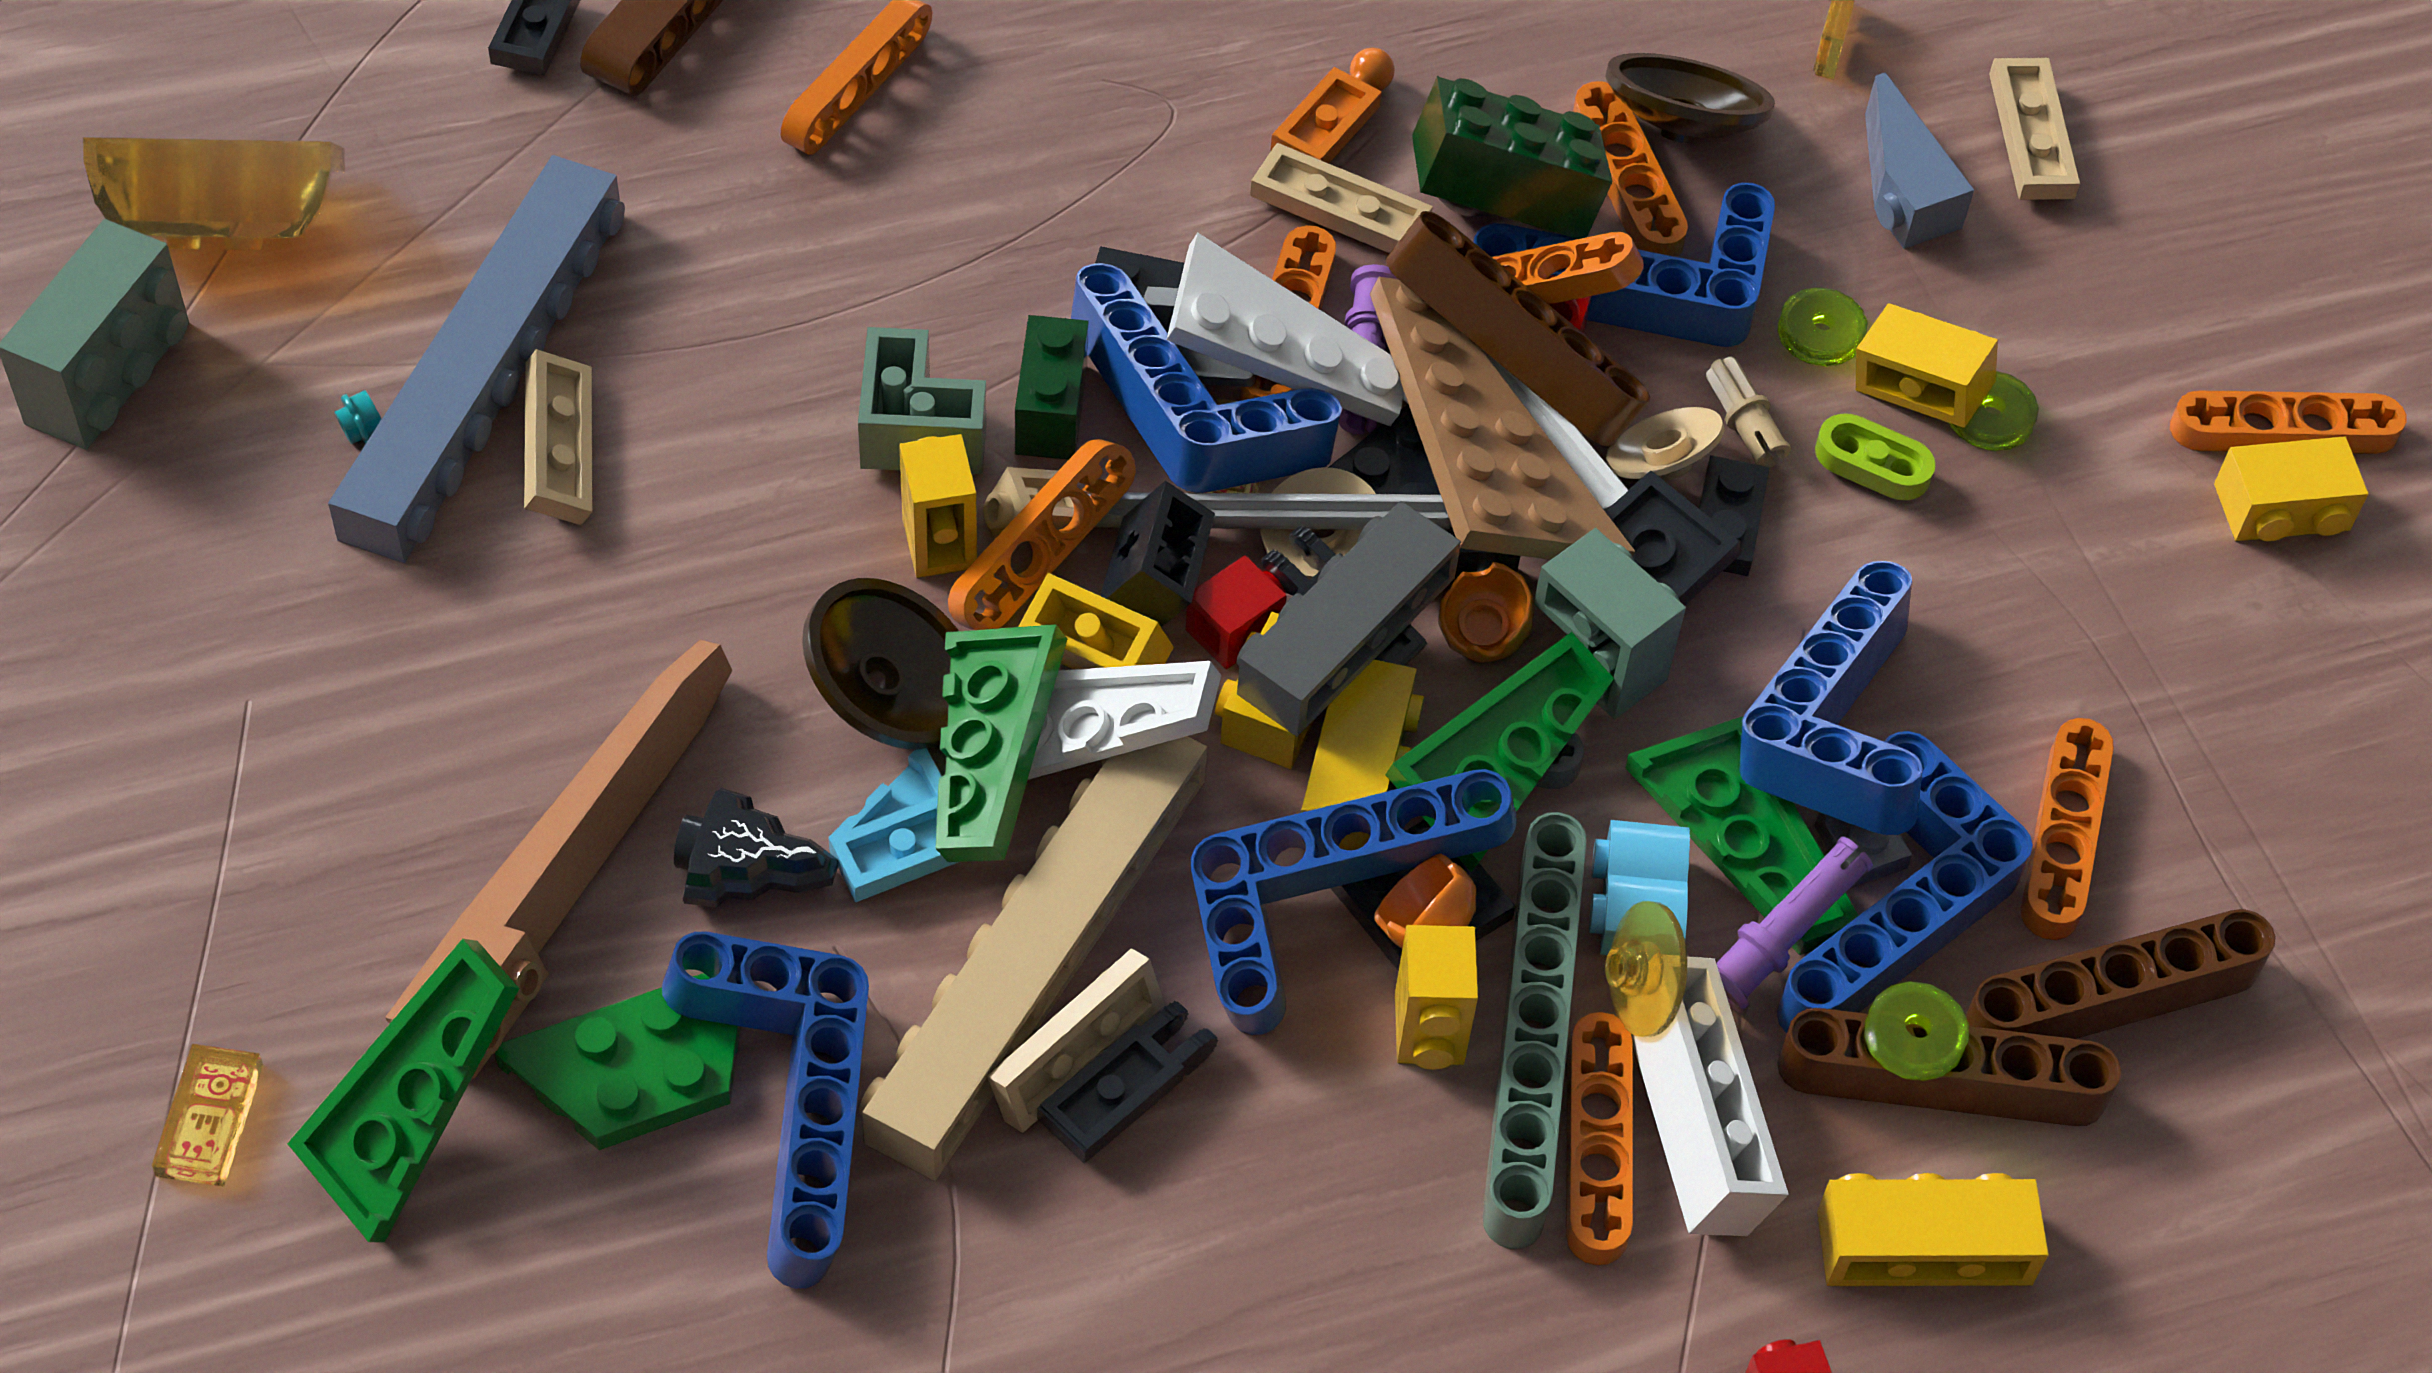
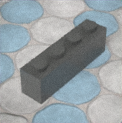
[1237,501,1461,737]

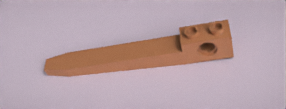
[385,640,733,1079]

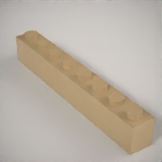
[859,736,1208,1181]

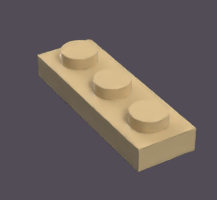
[1989,58,2080,200]
[1250,143,1433,253]
[524,349,592,525]
[987,948,1165,1133]

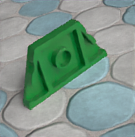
[494,973,741,1150]

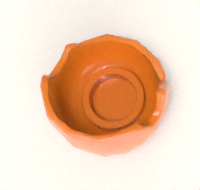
[1438,562,1535,663]
[1374,853,1476,948]

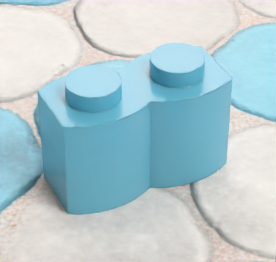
[1589,820,1690,960]

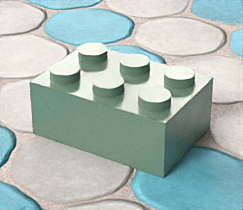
[0,219,189,450]

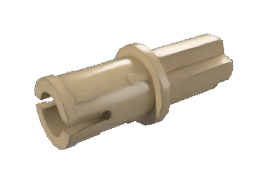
[1706,356,1791,467]

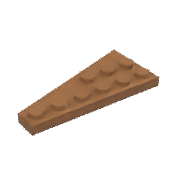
[1370,276,1635,560]

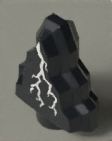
[674,788,839,907]

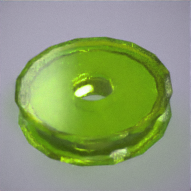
[1777,287,1868,366]
[1950,371,2039,451]
[1864,981,1969,1081]

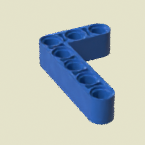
[1473,182,1775,347]
[1071,263,1342,493]
[1739,561,1923,835]
[1777,731,2033,1034]
[1191,769,1517,1035]
[662,932,869,1289]

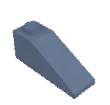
[1865,72,1974,249]

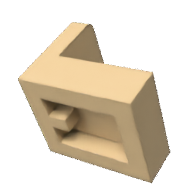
[983,467,1074,552]

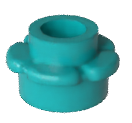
[334,390,382,445]

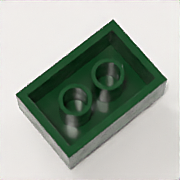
[1412,76,1613,239]

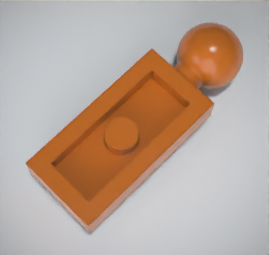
[1270,47,1395,164]

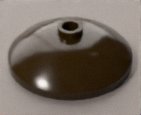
[1605,53,1775,143]
[802,578,959,750]

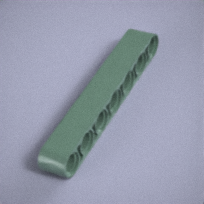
[1482,812,1586,1249]

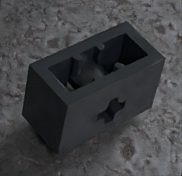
[1100,480,1215,627]

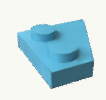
[828,748,958,902]

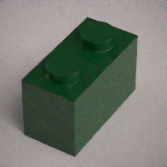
[1015,315,1089,460]

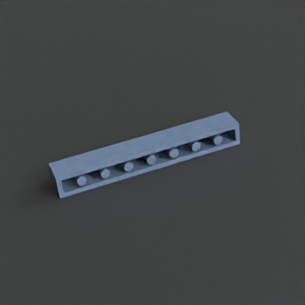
[328,155,625,563]

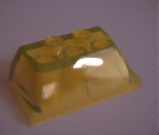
[83,137,345,251]

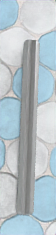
[1088,492,1452,531]

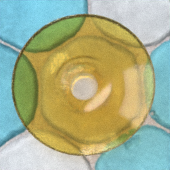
[1605,901,1688,1037]

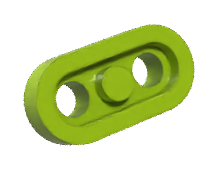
[1815,414,1935,500]

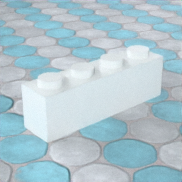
[1619,954,1789,1236]

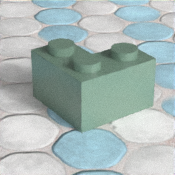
[858,327,986,474]
[1534,527,1686,720]

